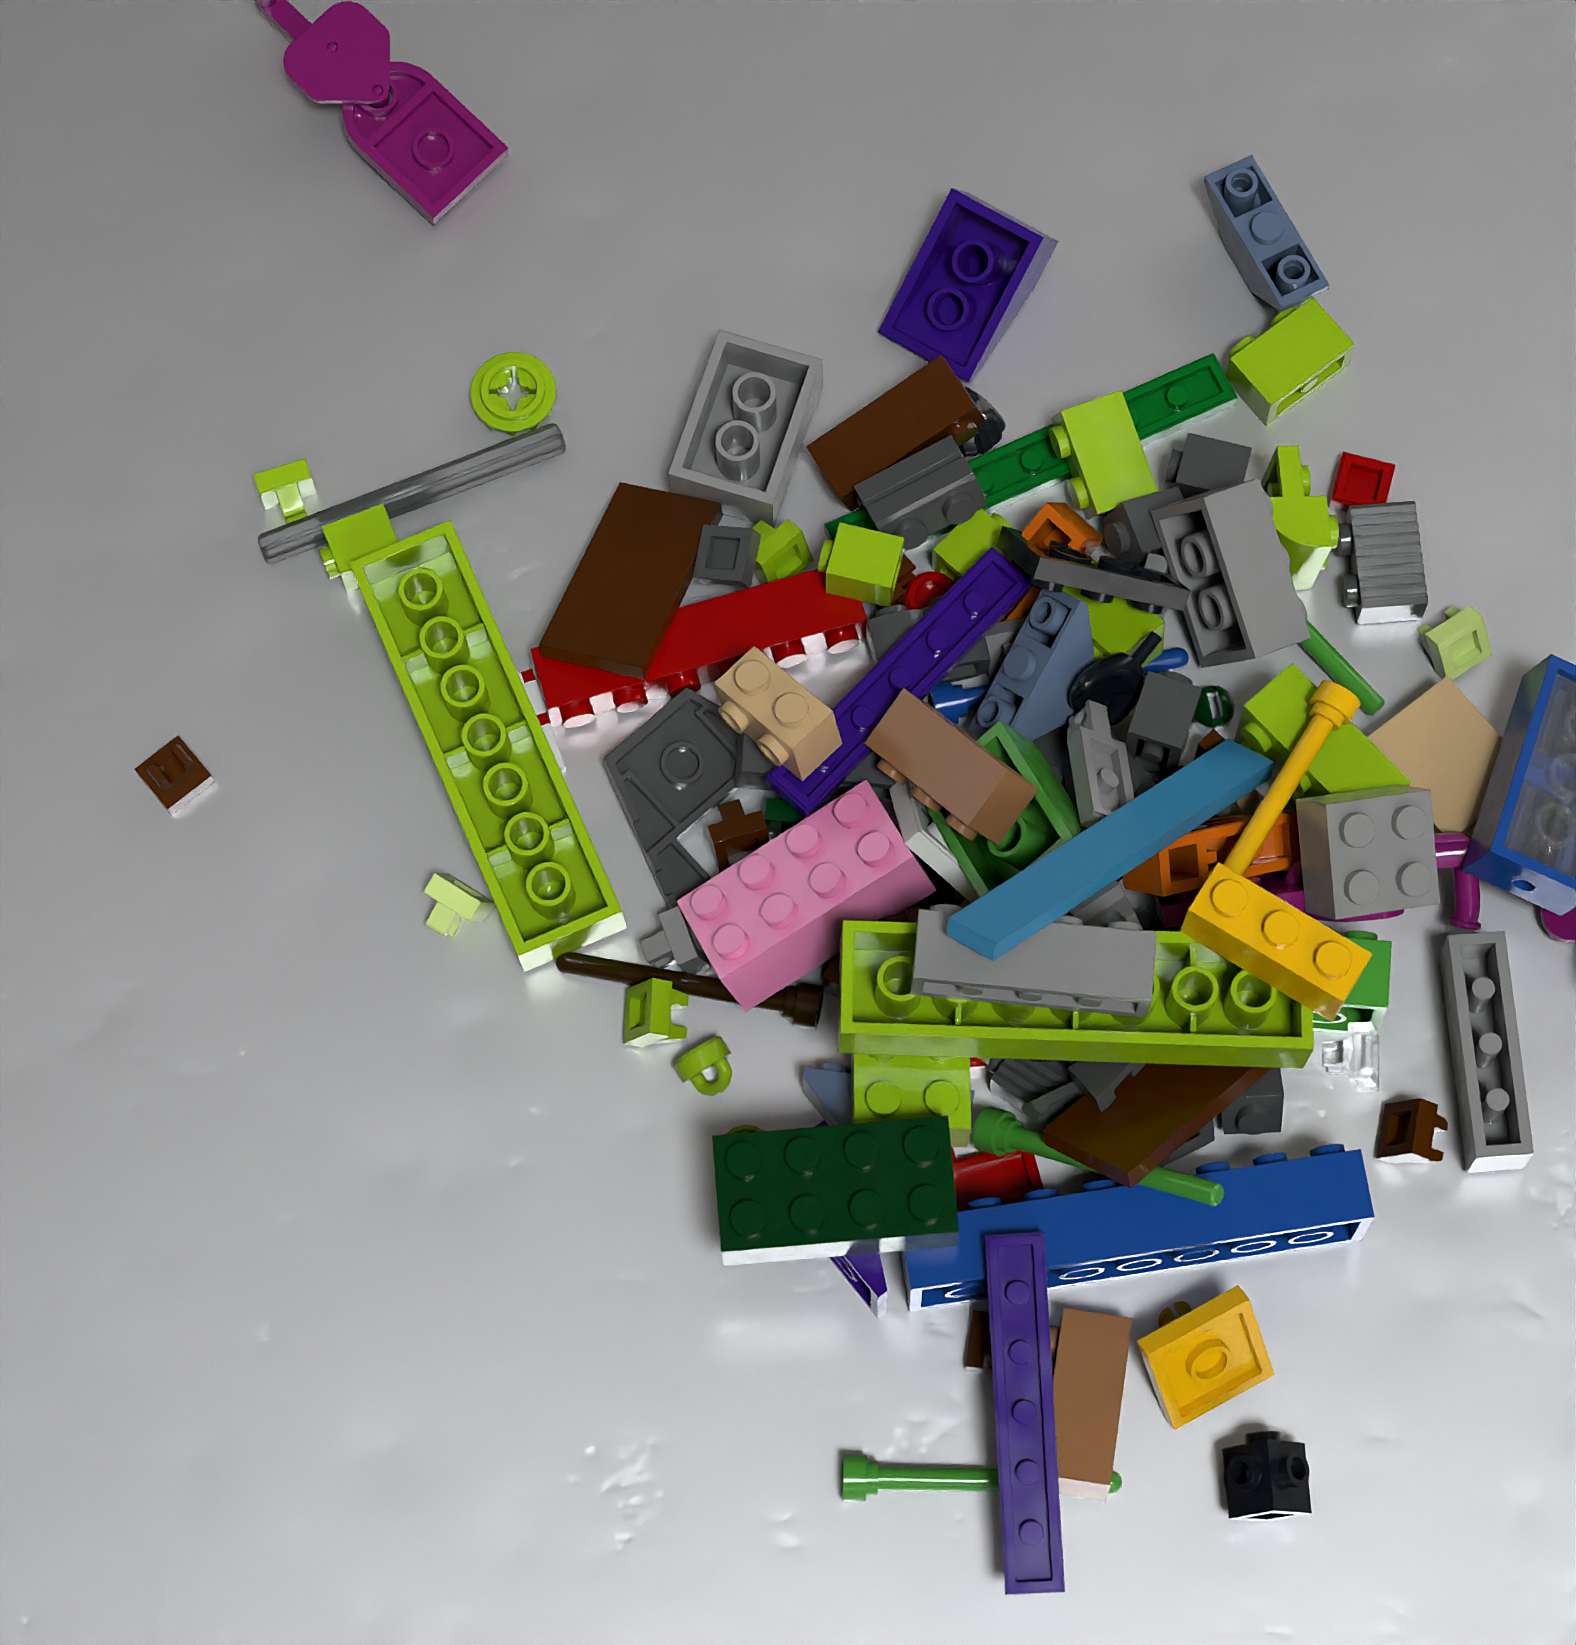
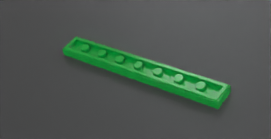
[824,353,1238,552]

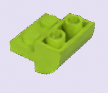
[1261,445,1339,590]

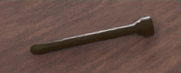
[556,952,824,1030]

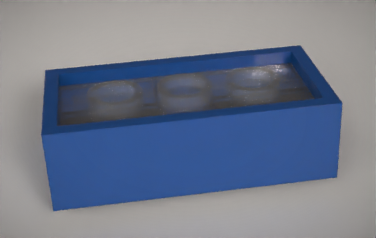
[1462,654,1576,916]

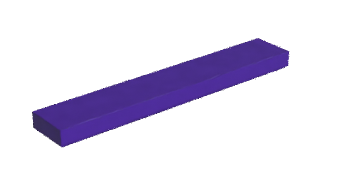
[765,547,1032,818]
[985,1232,1065,1595]

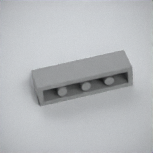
[910,904,1157,1017]
[1439,931,1534,1173]

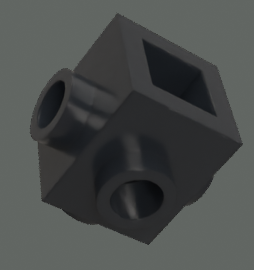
[1222,1431,1312,1522]

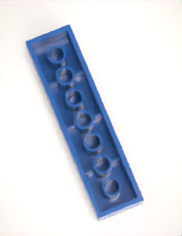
[899,1144,1375,1311]

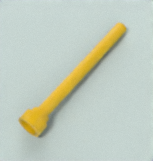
[1223,680,1361,876]

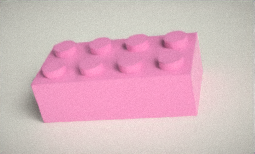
[676,779,937,1012]

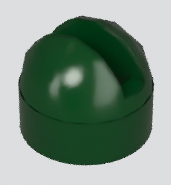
[1193,686,1235,733]

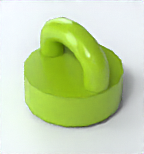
[673,1036,732,1096]

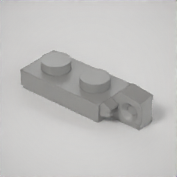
[1067,699,1135,828]

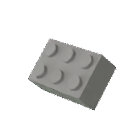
[668,329,823,528]
[1150,478,1311,668]

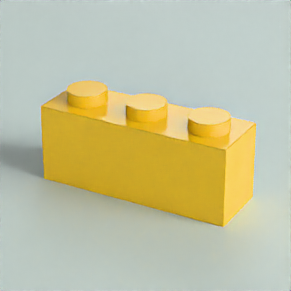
[1180,862,1373,1023]

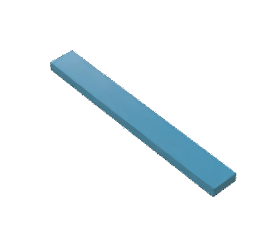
[946,738,1274,961]

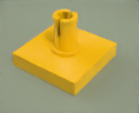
[1137,1285,1275,1430]

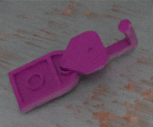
[255,0,509,225]
[1152,832,1481,930]

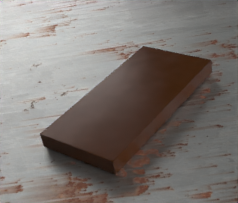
[539,482,723,679]
[1042,1063,1272,1189]

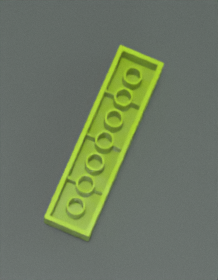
[348,520,627,972]
[837,920,1314,1069]

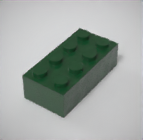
[712,1116,959,1266]

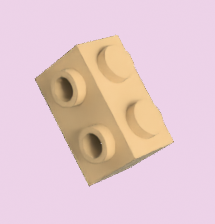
[714,646,843,781]

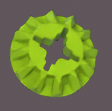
[470,352,557,436]

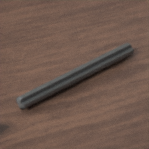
[258,423,566,564]

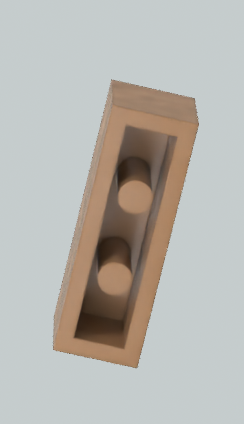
[864,688,1039,845]
[1050,1307,1133,1502]

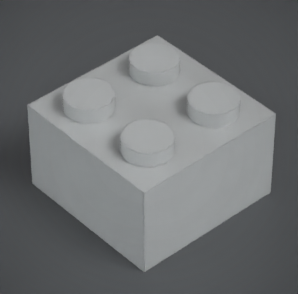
[1296,784,1440,920]

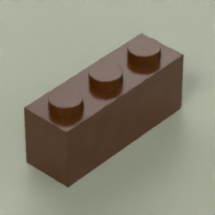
[806,355,986,511]

